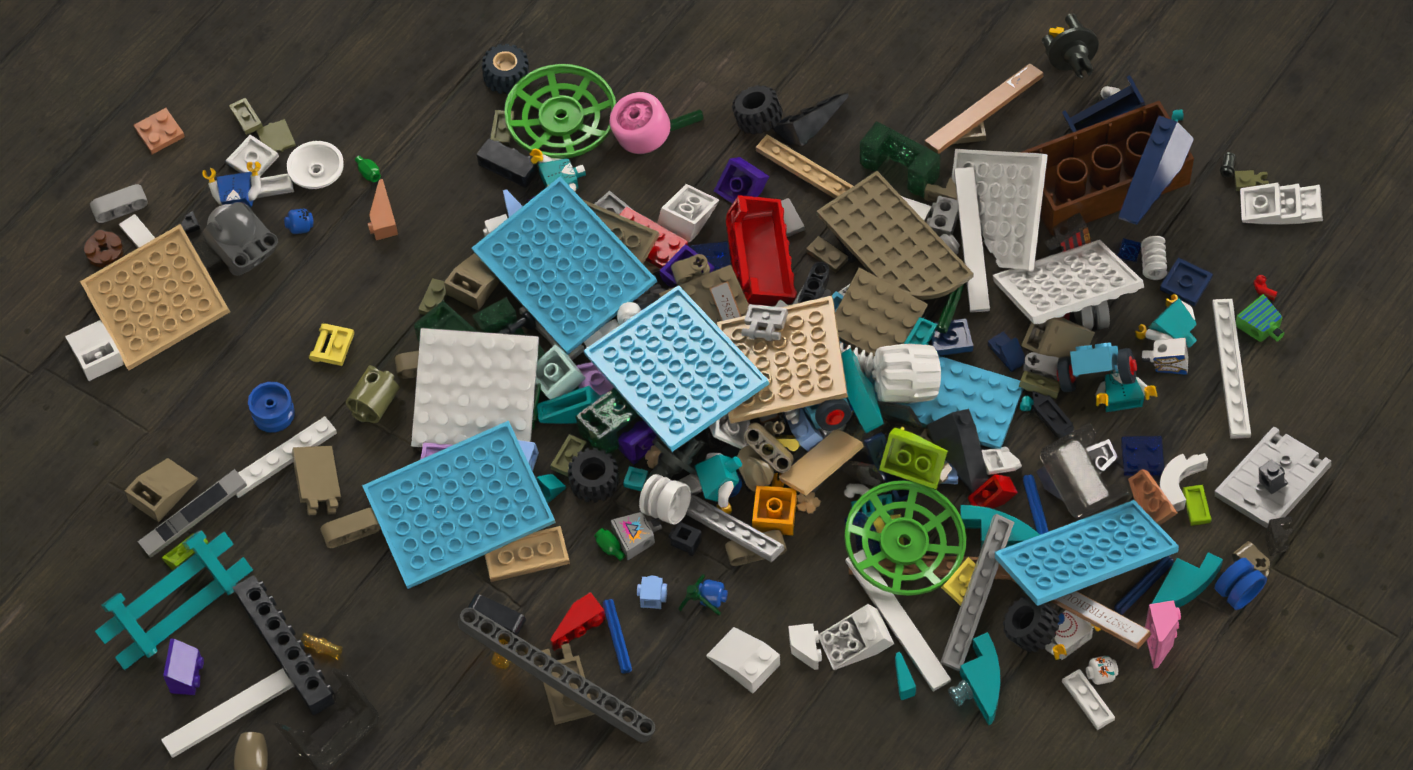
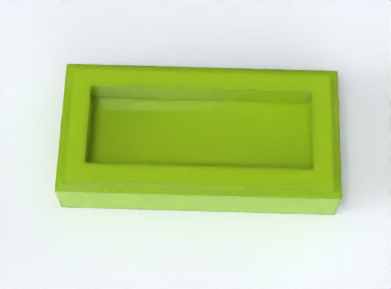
[1182,485,1211,526]

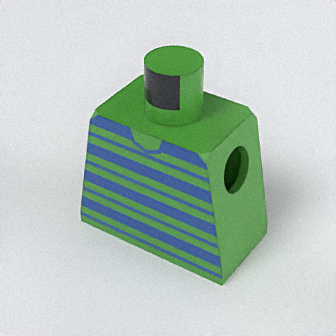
[1236,294,1284,341]

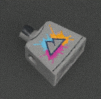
[611,512,662,560]

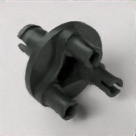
[1042,13,1099,79]
[645,436,708,481]

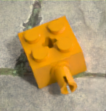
[752,473,797,535]

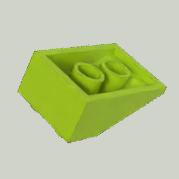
[879,428,948,489]

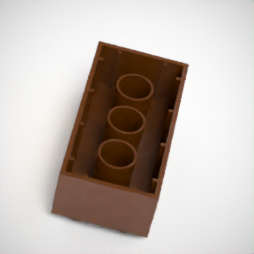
[1021,101,1194,236]

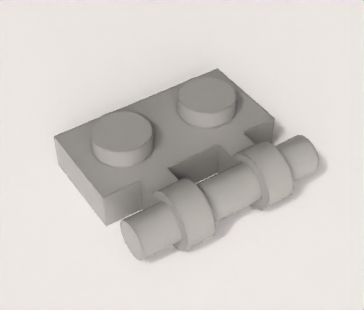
[741,304,788,341]

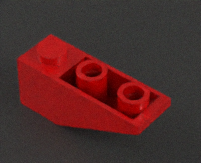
[550,592,605,651]

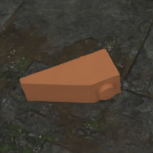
[368,179,398,240]

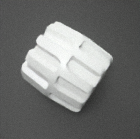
[872,344,941,403]

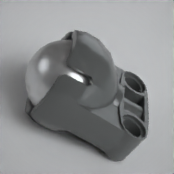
[203,202,278,276]

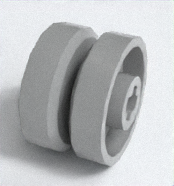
[1073,300,1110,331]

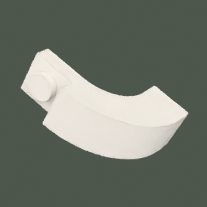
[1159,453,1208,512]

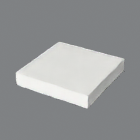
[226,135,279,176]

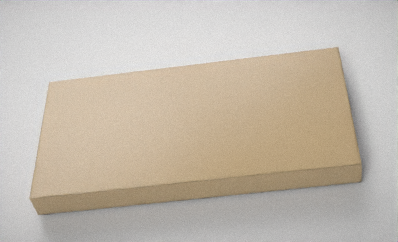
[779,429,864,496]
[485,526,570,582]

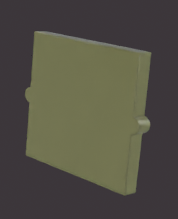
[256,119,296,152]

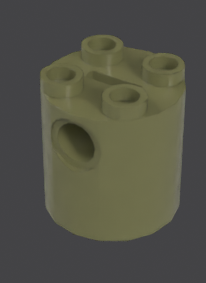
[345,365,400,423]

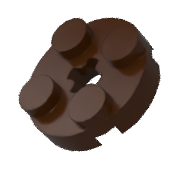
[84,230,123,267]

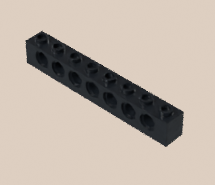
[233,575,335,716]

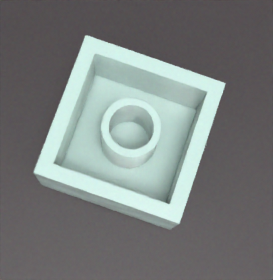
[536,344,586,399]

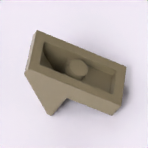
[924,177,957,203]

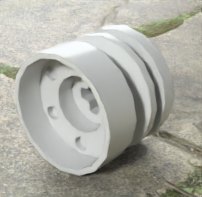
[639,474,691,524]

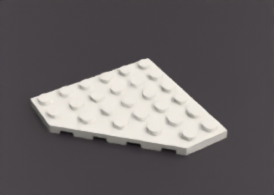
[952,149,1047,270]

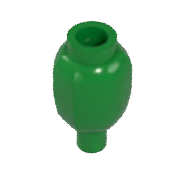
[355,156,381,182]
[594,528,626,561]

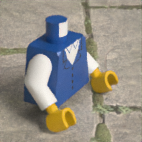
[202,162,261,208]

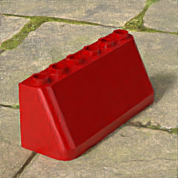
[726,195,797,307]

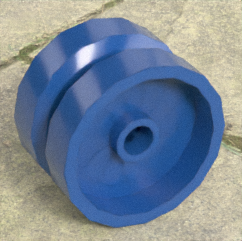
[248,382,295,433]
[1214,557,1267,610]

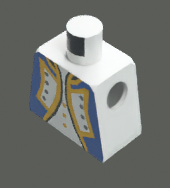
[1142,338,1188,374]

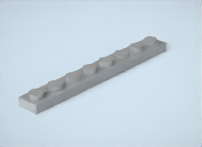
[940,514,1014,671]

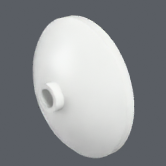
[287,141,344,189]

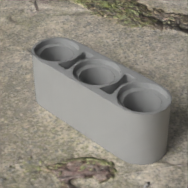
[90,184,148,223]

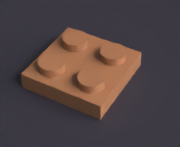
[133,108,185,154]

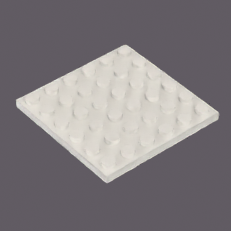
[993,240,1144,324]
[411,328,539,447]

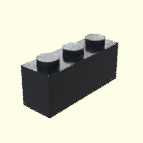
[477,138,538,188]

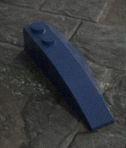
[1118,116,1194,225]

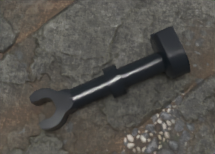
[495,311,536,335]

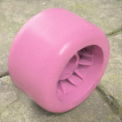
[610,92,670,154]

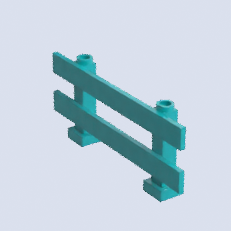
[95,531,253,670]

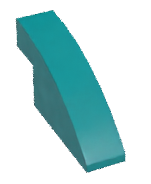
[841,348,884,433]
[537,386,627,424]
[960,505,1040,549]
[1152,552,1223,608]
[960,632,1000,725]

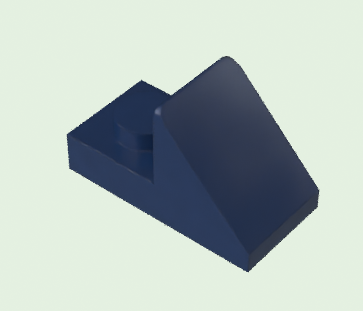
[987,332,1026,372]

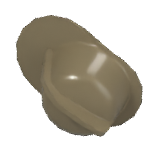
[737,445,774,491]

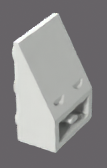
[65,320,124,381]
[819,604,894,670]

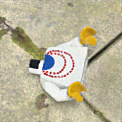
[1045,610,1101,660]

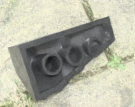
[1036,439,1118,501]

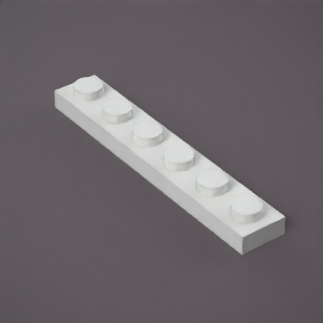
[236,416,337,498]

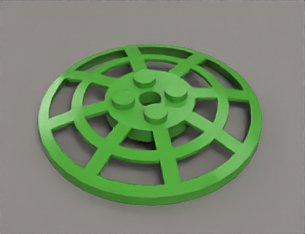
[504,64,616,159]
[844,481,966,596]

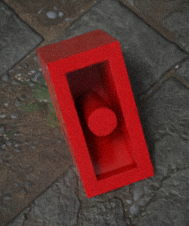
[968,474,1018,509]

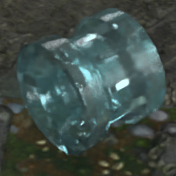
[948,680,974,706]

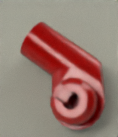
[1254,275,1277,301]

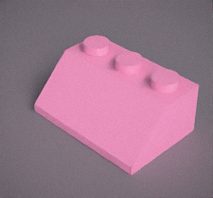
[1145,600,1181,668]

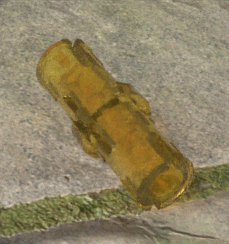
[301,632,343,659]

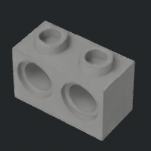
[927,196,959,237]

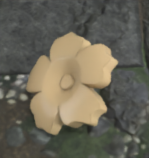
[645,445,661,469]
[796,491,821,514]

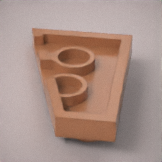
[1128,469,1178,526]

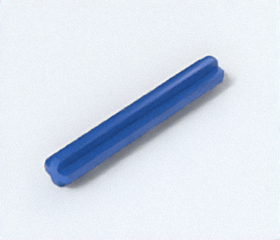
[1023,474,1049,535]
[603,599,632,674]

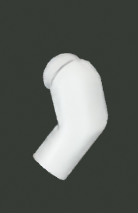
[844,484,870,498]

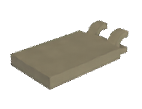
[292,446,341,515]
[539,643,594,725]

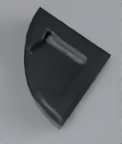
[181,211,200,234]

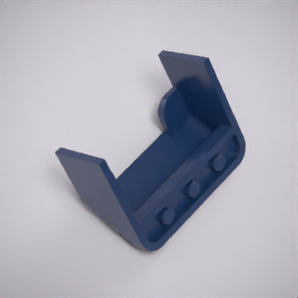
[1062,75,1146,133]

